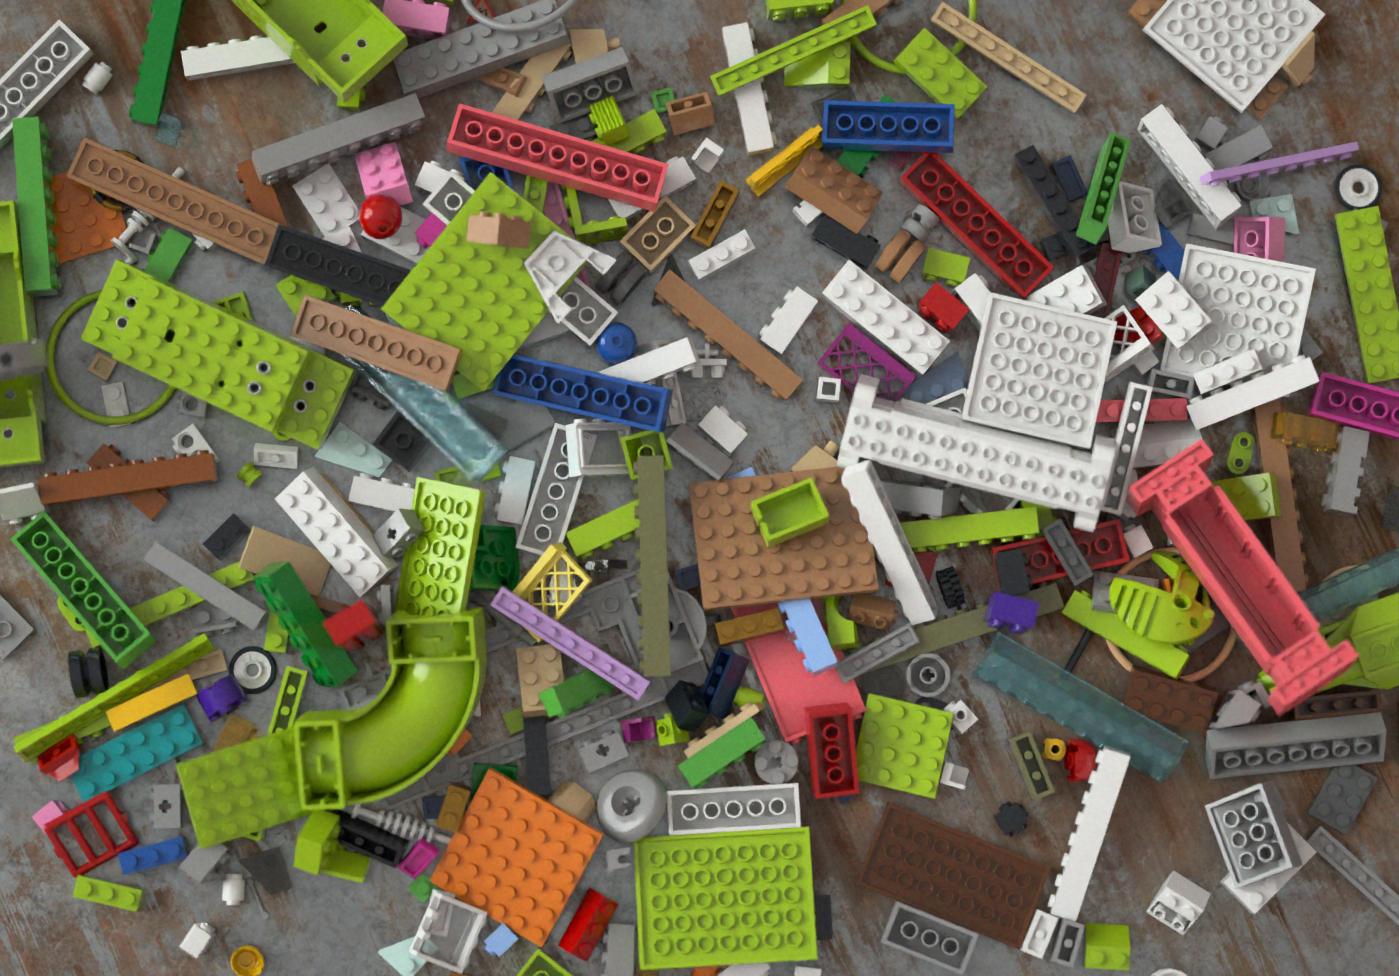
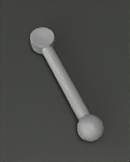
[246,877,269,920]

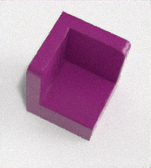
[621,716,658,743]

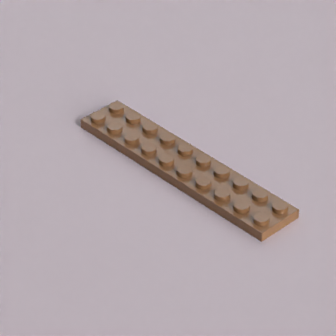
[66,137,281,265]

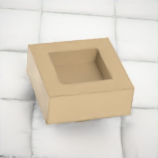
[88,352,118,382]

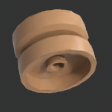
[875,228,927,284]

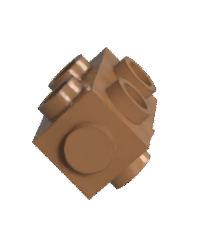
[847,593,898,631]

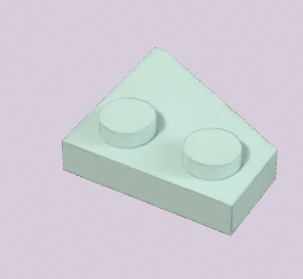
[1248,194,1299,236]
[378,936,438,976]

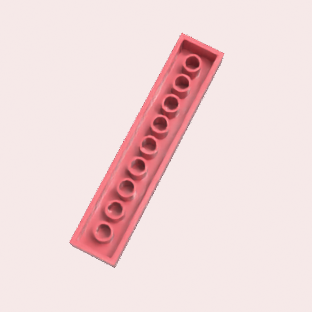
[446,103,669,212]

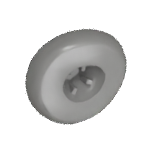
[596,770,667,843]

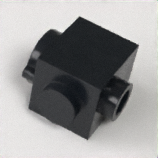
[992,801,1028,837]

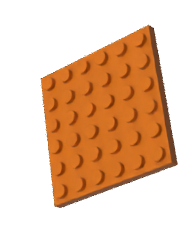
[430,768,604,948]

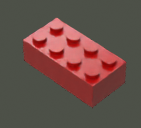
[804,702,859,799]

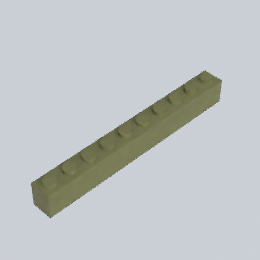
[633,455,671,677]
[848,581,1064,676]

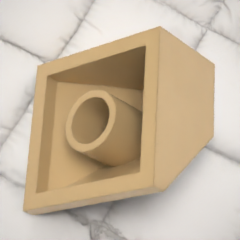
[1277,31,1315,88]

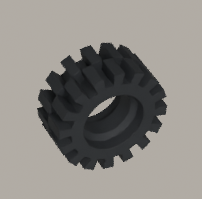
[936,566,965,609]

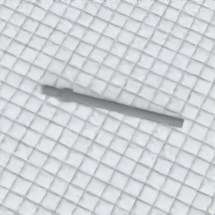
[468,590,537,647]

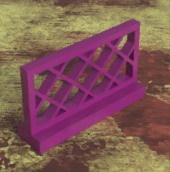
[817,322,918,402]

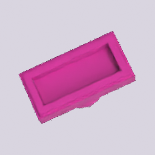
[397,838,440,879]

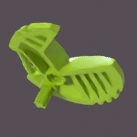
[1109,551,1215,646]

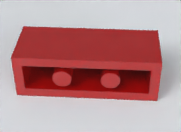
[558,888,619,962]

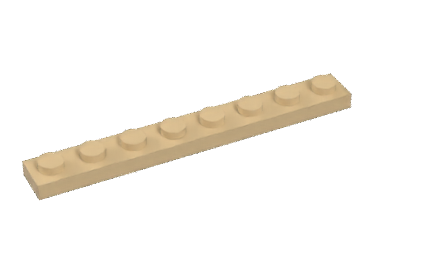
[930,2,1086,114]

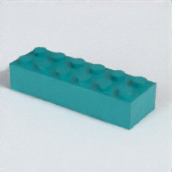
[70,704,206,802]

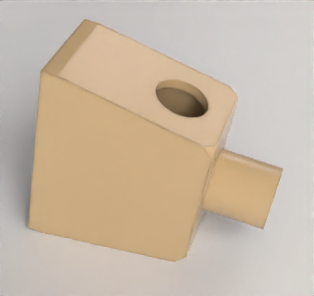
[569,29,621,64]
[790,441,840,472]

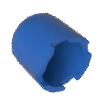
[595,322,638,367]

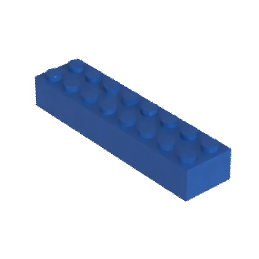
[492,354,673,432]

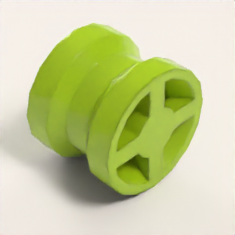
[236,461,263,489]

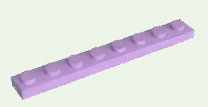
[1199,142,1359,187]
[490,586,650,700]

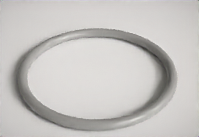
[461,0,579,32]

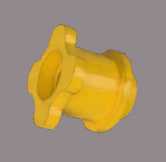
[1042,738,1066,761]

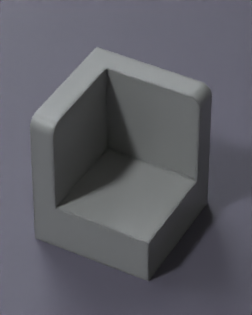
[129,231,159,256]

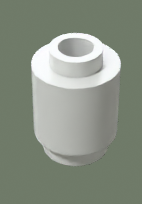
[82,61,113,94]
[222,874,245,905]

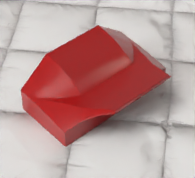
[37,733,80,782]

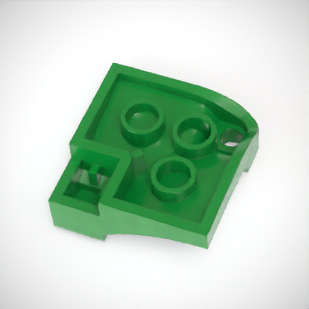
[469,525,520,594]

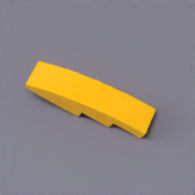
[105,674,197,732]

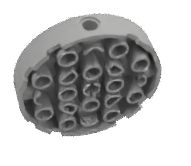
[0,339,49,382]

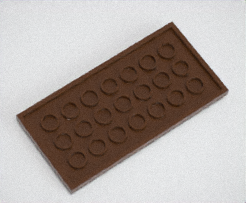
[855,802,1051,949]

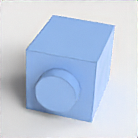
[484,923,519,957]

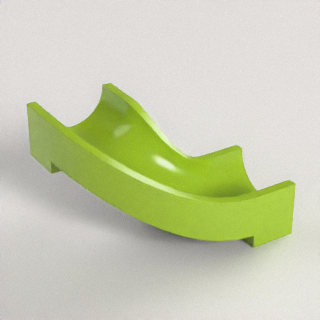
[293,607,487,810]

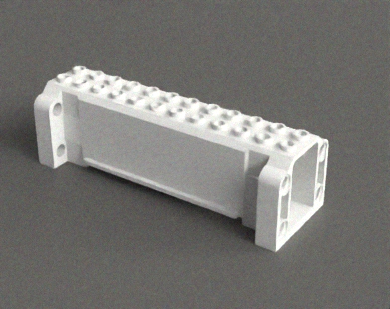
[836,374,1115,532]

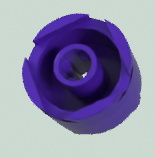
[196,674,248,723]

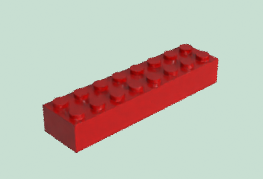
[899,152,1055,300]

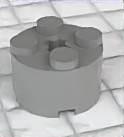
[905,653,950,698]
[754,740,798,784]

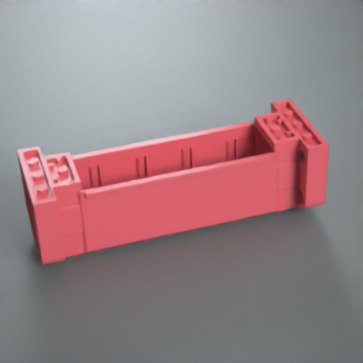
[1126,439,1359,716]

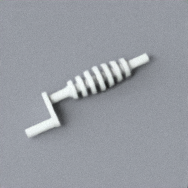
[111,167,185,265]
[351,804,452,845]

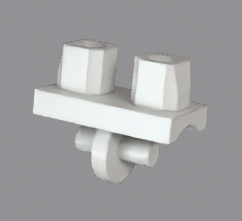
[690,343,727,378]

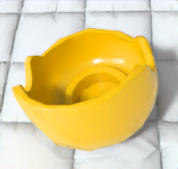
[230,945,264,976]

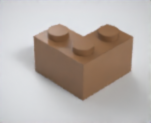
[466,212,531,248]

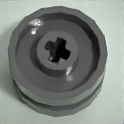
[595,250,648,306]

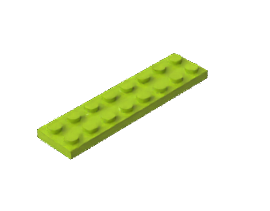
[1335,206,1399,384]

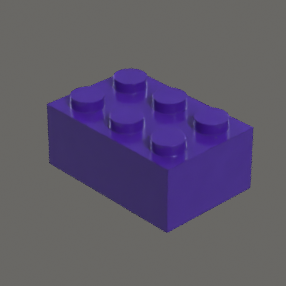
[983,592,1039,635]

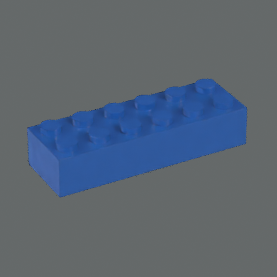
[822,100,955,153]

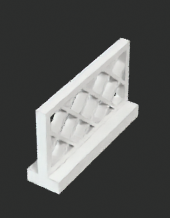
[1104,305,1155,384]

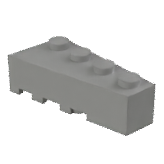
[1321,426,1370,518]

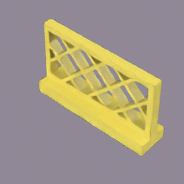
[513,543,592,643]

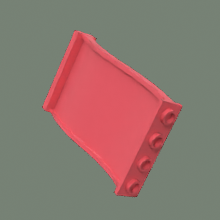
[731,598,866,745]

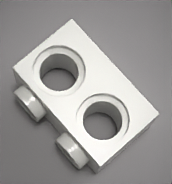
[172,424,221,464]

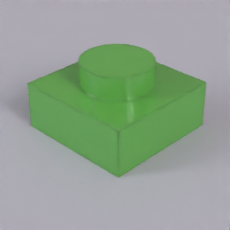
[651,87,675,114]
[408,872,438,903]

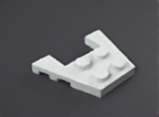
[524,231,617,324]

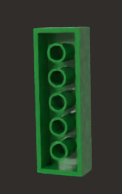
[253,561,358,686]

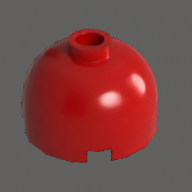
[358,195,402,239]
[1064,739,1098,782]

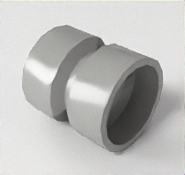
[900,204,941,243]

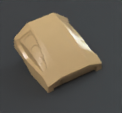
[548,782,596,823]

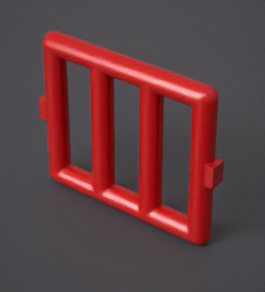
[43,791,139,878]

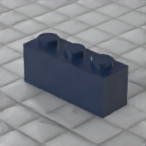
[700,647,750,719]

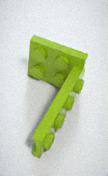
[561,185,628,246]

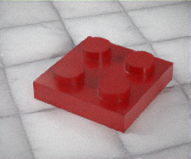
[1114,306,1163,351]

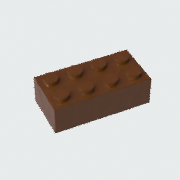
[1120,665,1219,734]

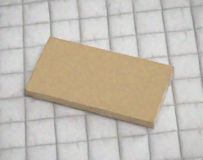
[238,526,331,596]

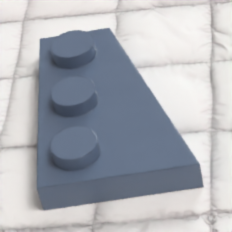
[903,351,969,404]

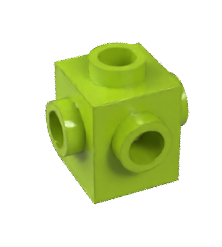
[655,713,690,746]

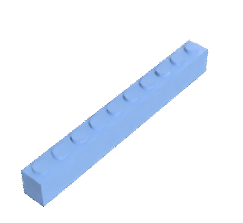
[728,467,838,677]

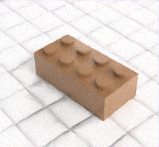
[785,146,883,234]

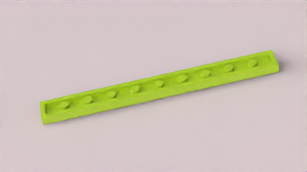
[13,633,215,762]

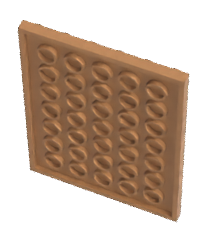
[689,467,879,611]

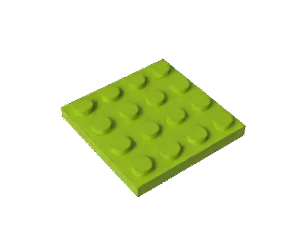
[856,693,955,799]

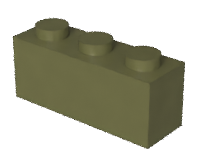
[1007,731,1055,800]

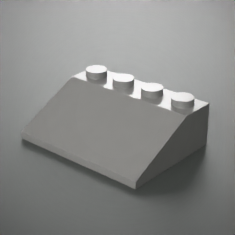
[1205,782,1303,889]

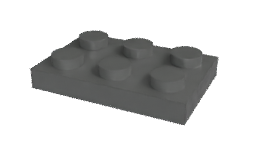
[1307,764,1378,835]

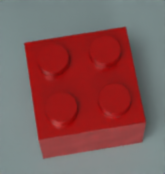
[916,282,970,335]

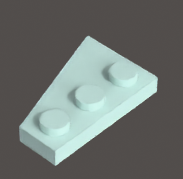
[314,422,392,478]

